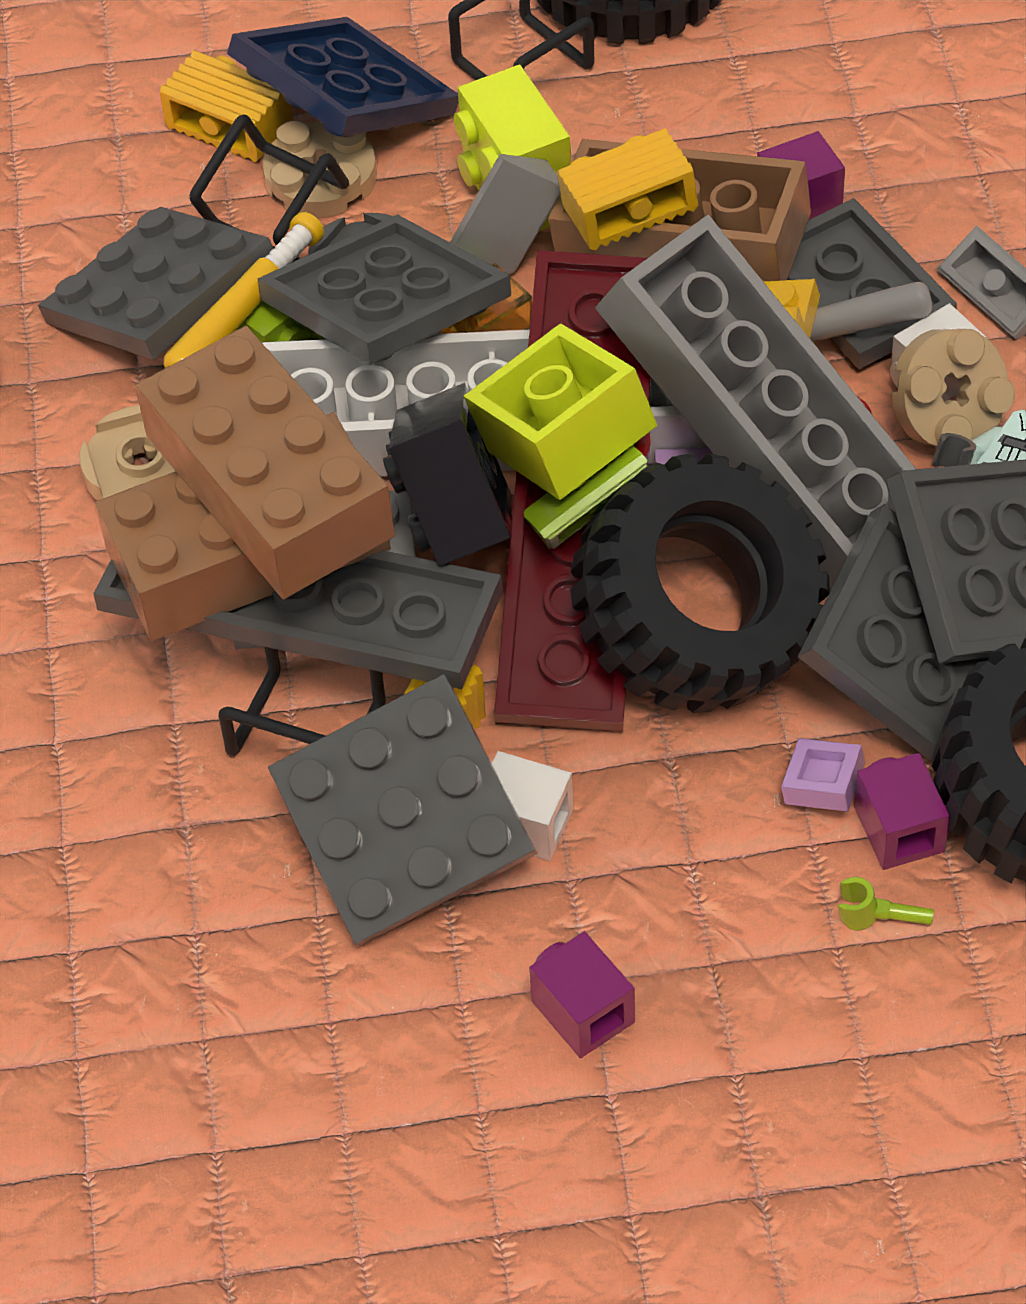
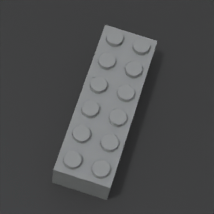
[595,214,916,591]

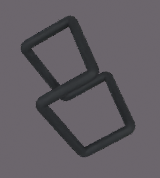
[448,0,595,80]
[189,114,349,263]
[218,647,386,756]

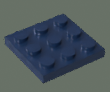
[227,17,459,137]

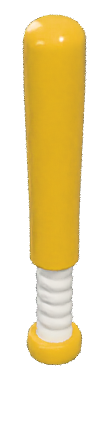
[164,212,325,368]

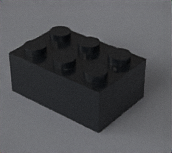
[383,383,512,566]

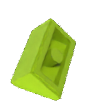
[523,445,649,549]

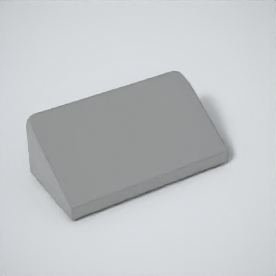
[450,154,560,274]
[936,225,1026,340]

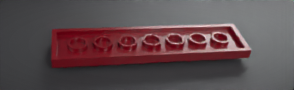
[494,250,651,732]

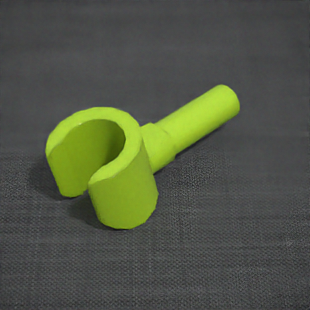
[838,877,934,931]

